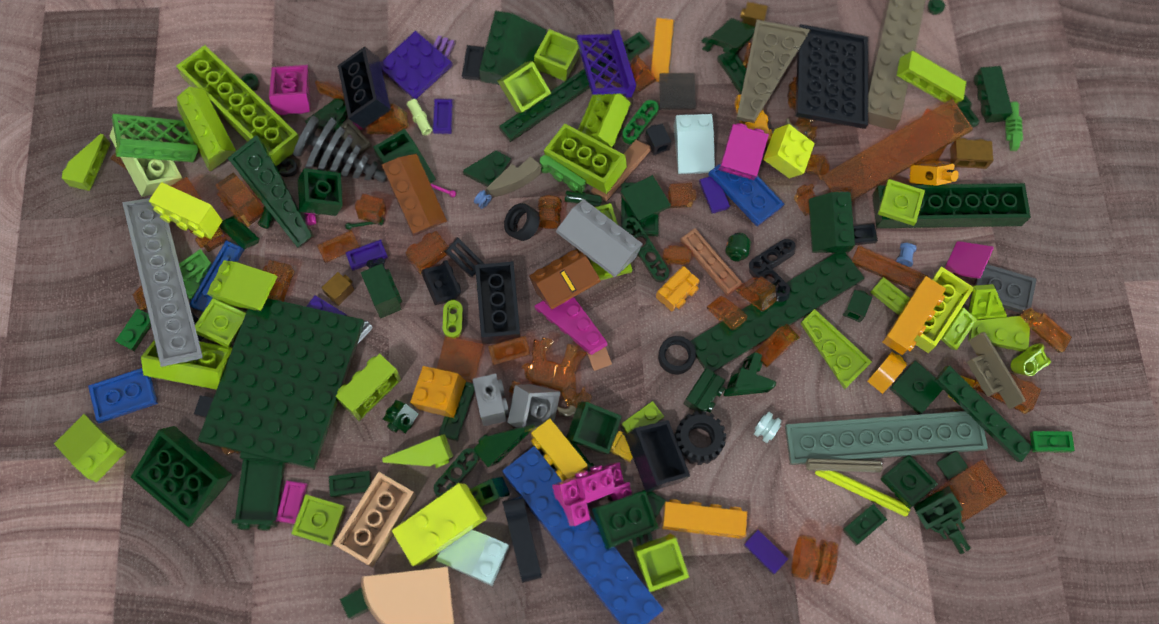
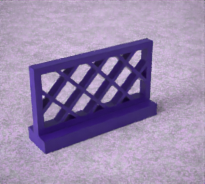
[576,30,636,97]

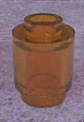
[663,245,691,265]

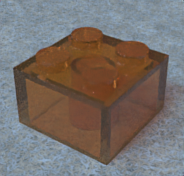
[215,172,264,227]

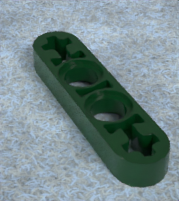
[622,217,669,282]

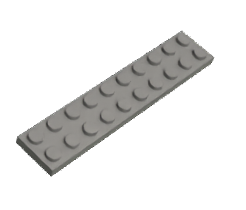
[122,198,202,367]

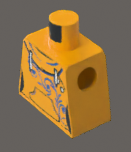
[909,160,958,186]

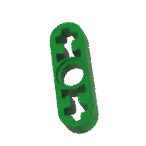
[622,100,659,145]

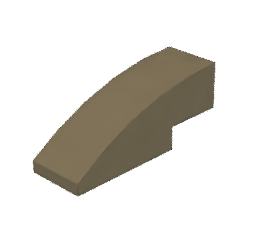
[486,156,541,198]

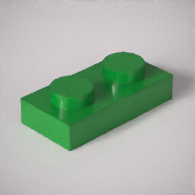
[115,308,151,351]
[1030,431,1075,453]

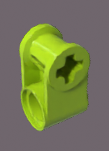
[1011,343,1051,376]

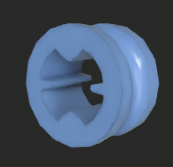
[474,190,492,209]

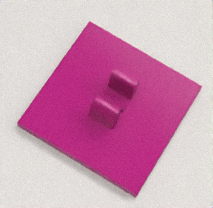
[945,241,994,279]

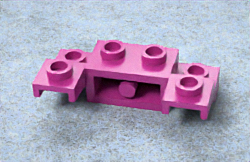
[552,462,632,526]

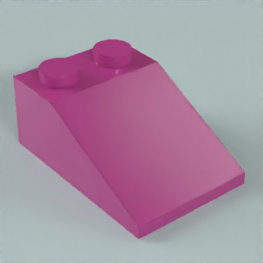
[269,65,310,115]

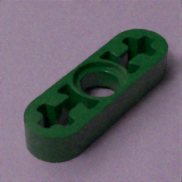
[433,448,479,497]

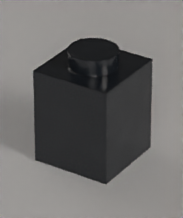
[645,123,671,156]

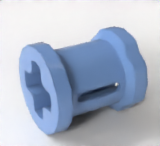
[896,243,917,267]

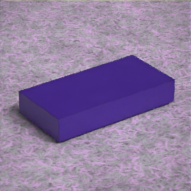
[433,99,453,134]
[699,176,730,214]
[345,240,388,271]
[744,530,788,575]

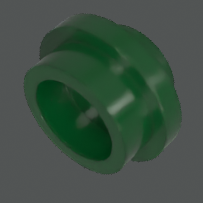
[927,0,945,15]

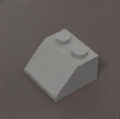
[508,384,560,430]

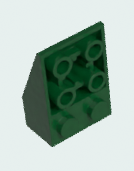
[373,129,436,183]

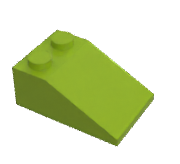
[207,260,278,311]
[54,414,126,483]
[382,434,453,468]

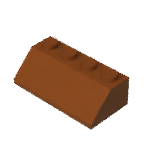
[382,154,447,236]

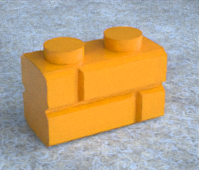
[656,266,699,312]

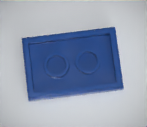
[88,368,158,423]

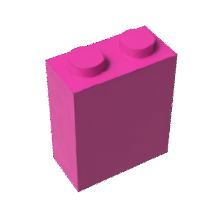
[719,123,769,180]

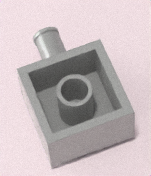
[473,374,509,427]

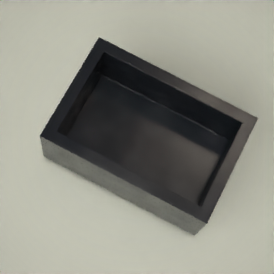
[625,420,690,493]

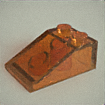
[927,459,1008,526]

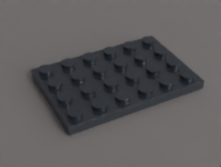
[795,24,868,129]

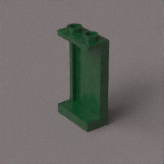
[231,452,285,531]

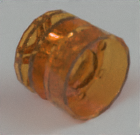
[791,534,838,585]

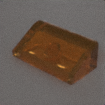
[315,80,345,100]
[317,230,359,263]
[488,336,531,365]

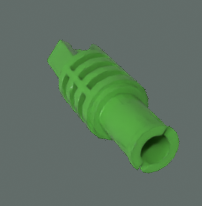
[1005,102,1023,151]

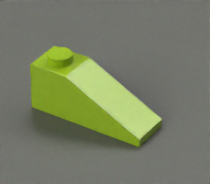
[61,134,111,191]

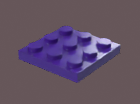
[380,30,453,99]

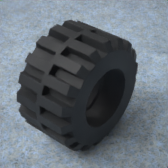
[674,411,726,465]

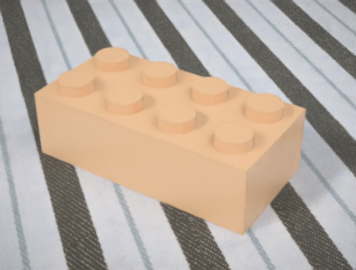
[333,472,416,568]

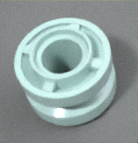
[753,412,782,443]

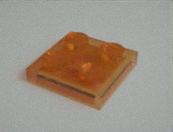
[437,337,483,382]

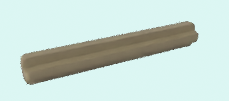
[805,458,883,473]

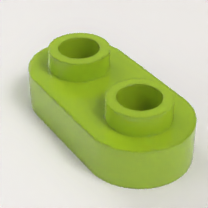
[442,300,463,339]

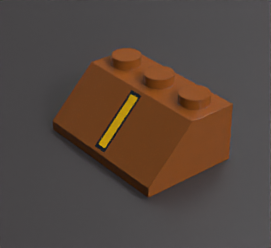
[529,249,601,310]

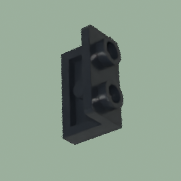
[421,260,461,305]

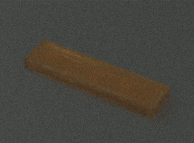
[852,246,928,291]

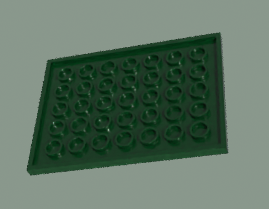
[198,298,365,470]

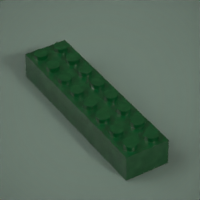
[872,183,1031,229]

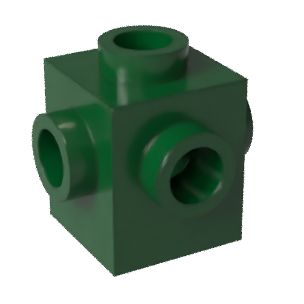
[382,400,419,434]

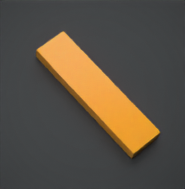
[650,18,674,83]

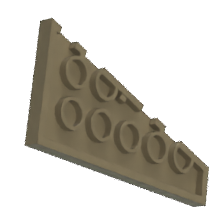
[736,20,810,123]

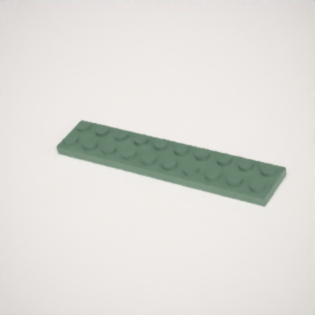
[785,411,988,465]

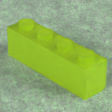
[897,51,966,106]

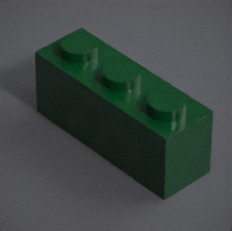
[974,66,1013,123]

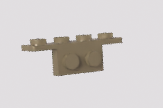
[967,332,1026,409]

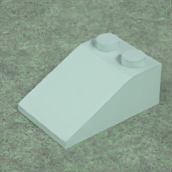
[674,114,715,174]
[436,530,509,586]

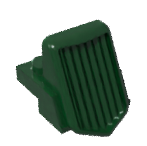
[723,352,777,397]

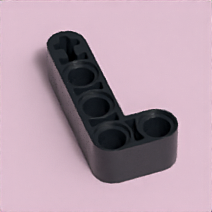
[502,496,542,583]

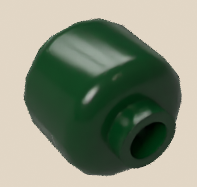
[725,233,751,262]

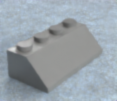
[556,199,643,277]

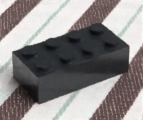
[338,46,391,129]
[475,261,521,345]

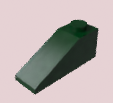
[474,424,535,468]
[470,476,510,508]

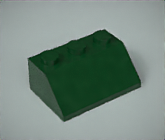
[808,192,855,253]

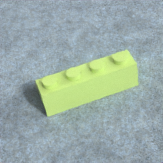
[110,121,182,197]

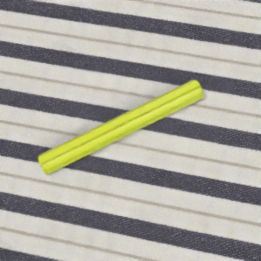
[815,470,911,516]

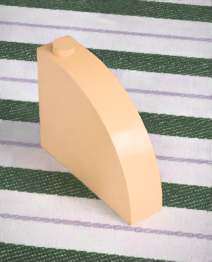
[361,567,454,624]

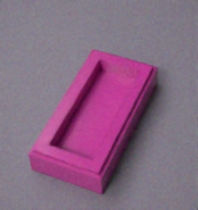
[276,480,307,524]

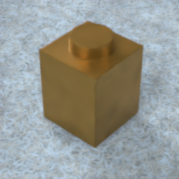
[740,2,768,27]
[321,272,354,306]

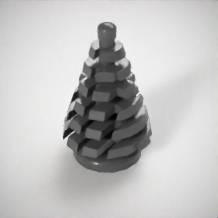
[293,116,387,183]

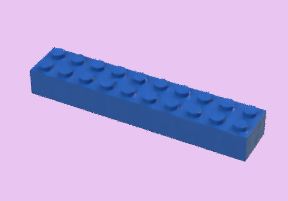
[502,446,664,624]

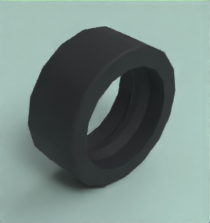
[504,203,540,241]
[658,336,696,375]

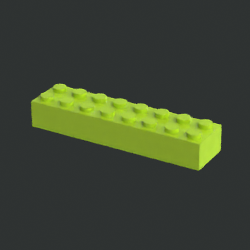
[176,45,299,166]

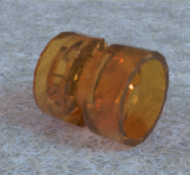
[538,195,562,229]

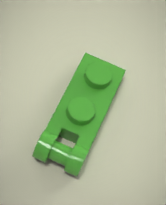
[540,155,586,193]

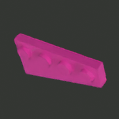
[534,297,607,355]

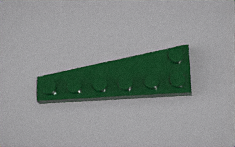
[228,135,314,248]

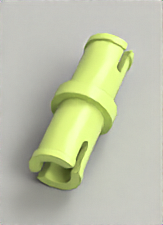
[407,99,433,135]

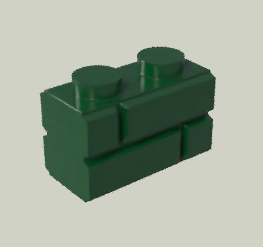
[683,368,726,414]

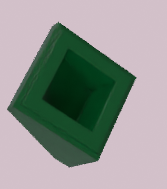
[936,451,968,480]

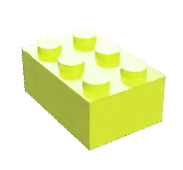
[149,182,223,239]

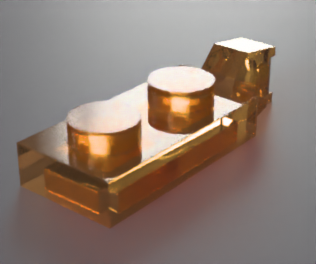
[1020,308,1072,353]

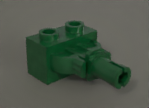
[913,486,971,554]

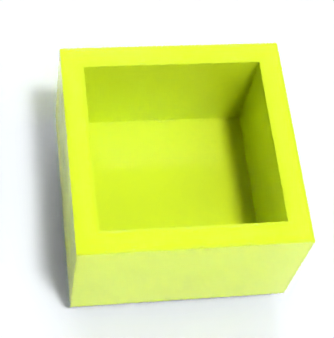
[763,124,815,178]

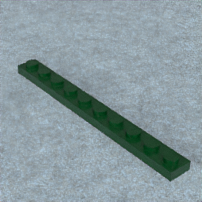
[499,32,650,142]

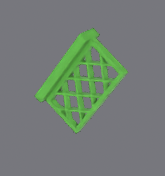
[112,114,198,162]

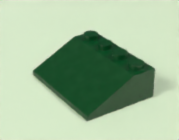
[479,10,547,85]
[131,426,232,527]

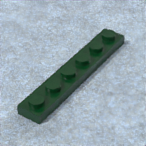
[934,365,1033,462]

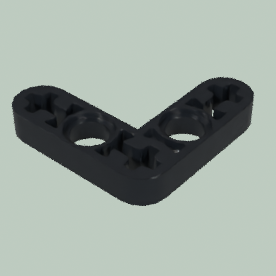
[749,239,796,302]

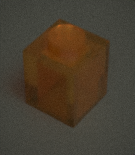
[668,183,696,208]
[355,194,386,224]

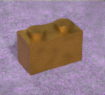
[950,138,994,169]

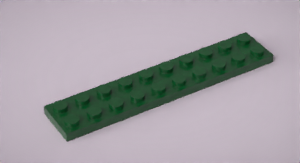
[690,252,865,372]

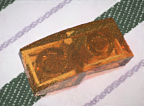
[707,296,747,330]

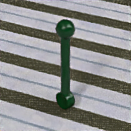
[345,217,384,230]

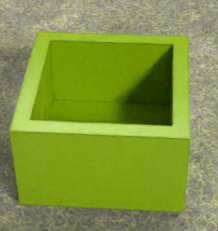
[534,29,580,81]
[497,61,551,112]
[633,534,689,592]

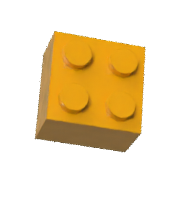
[410,366,466,418]

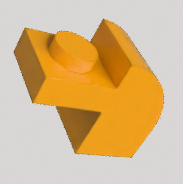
[867,351,907,394]

